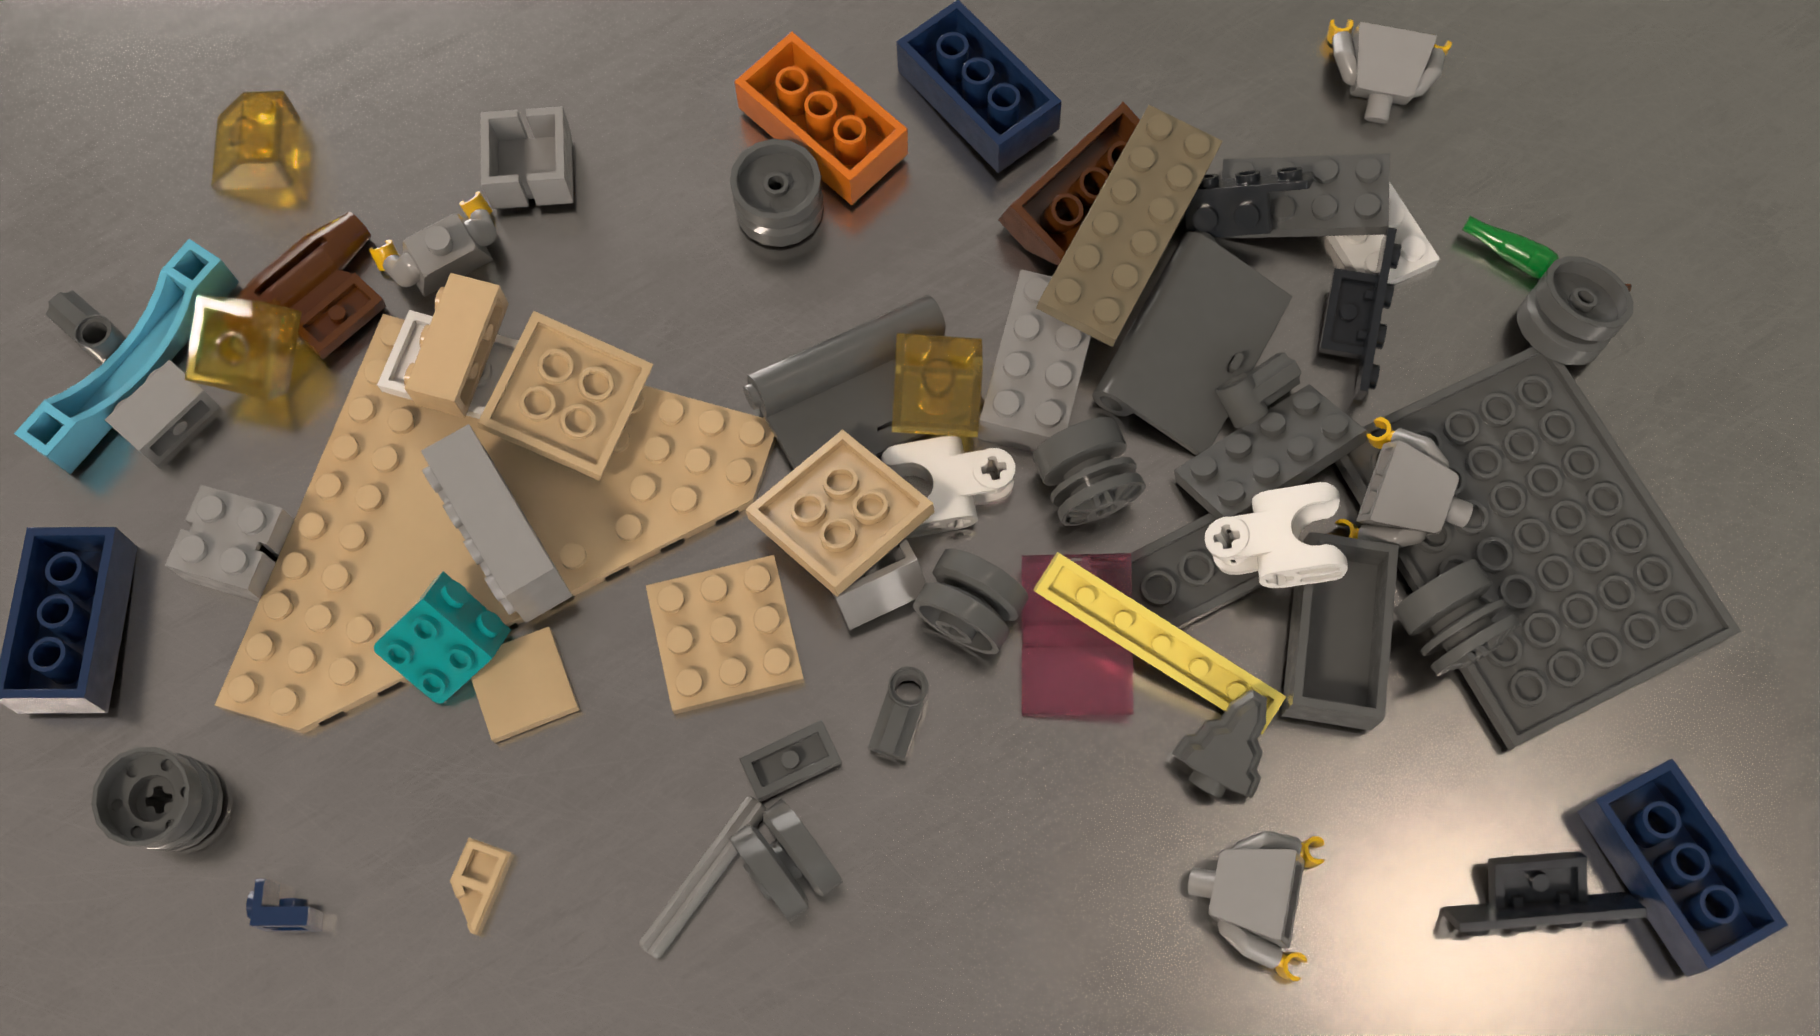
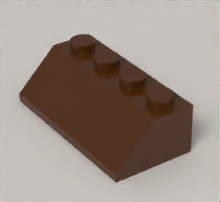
[998,102,1140,266]

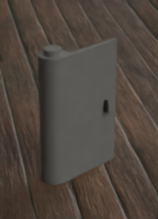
[1092,230,1293,456]
[743,295,985,469]

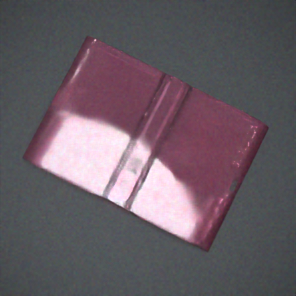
[1022,553,1134,716]

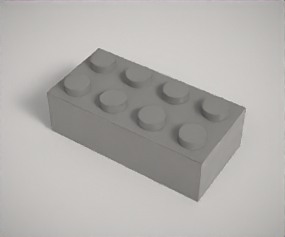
[978,269,1091,453]
[421,424,572,623]

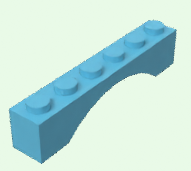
[14,239,240,475]

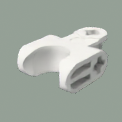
[881,436,1015,538]
[1204,482,1348,588]

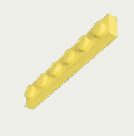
[1033,552,1286,734]

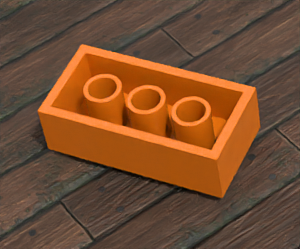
[734,32,908,205]

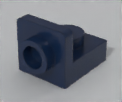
[246,878,324,932]

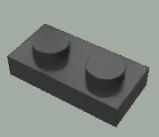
[739,720,842,802]

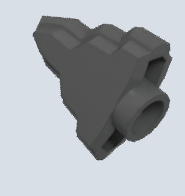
[1172,689,1267,799]

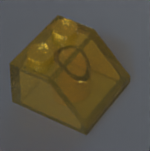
[211,91,300,190]
[184,295,302,400]
[891,333,983,437]

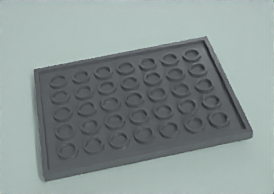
[1334,347,1742,751]

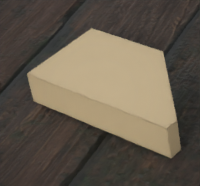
[450,837,514,936]

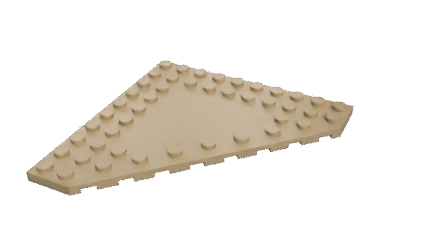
[215,314,777,734]

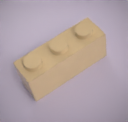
[404,273,509,418]

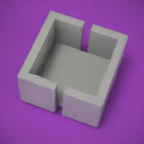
[481,106,573,209]
[165,485,294,602]

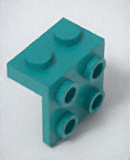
[374,571,511,703]

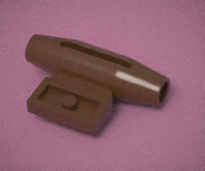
[219,211,386,360]

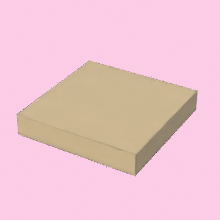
[471,626,580,743]

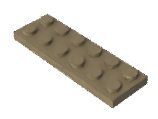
[1037,105,1223,347]

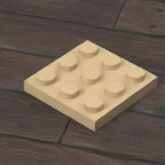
[478,311,653,481]
[745,429,935,597]
[646,555,805,715]

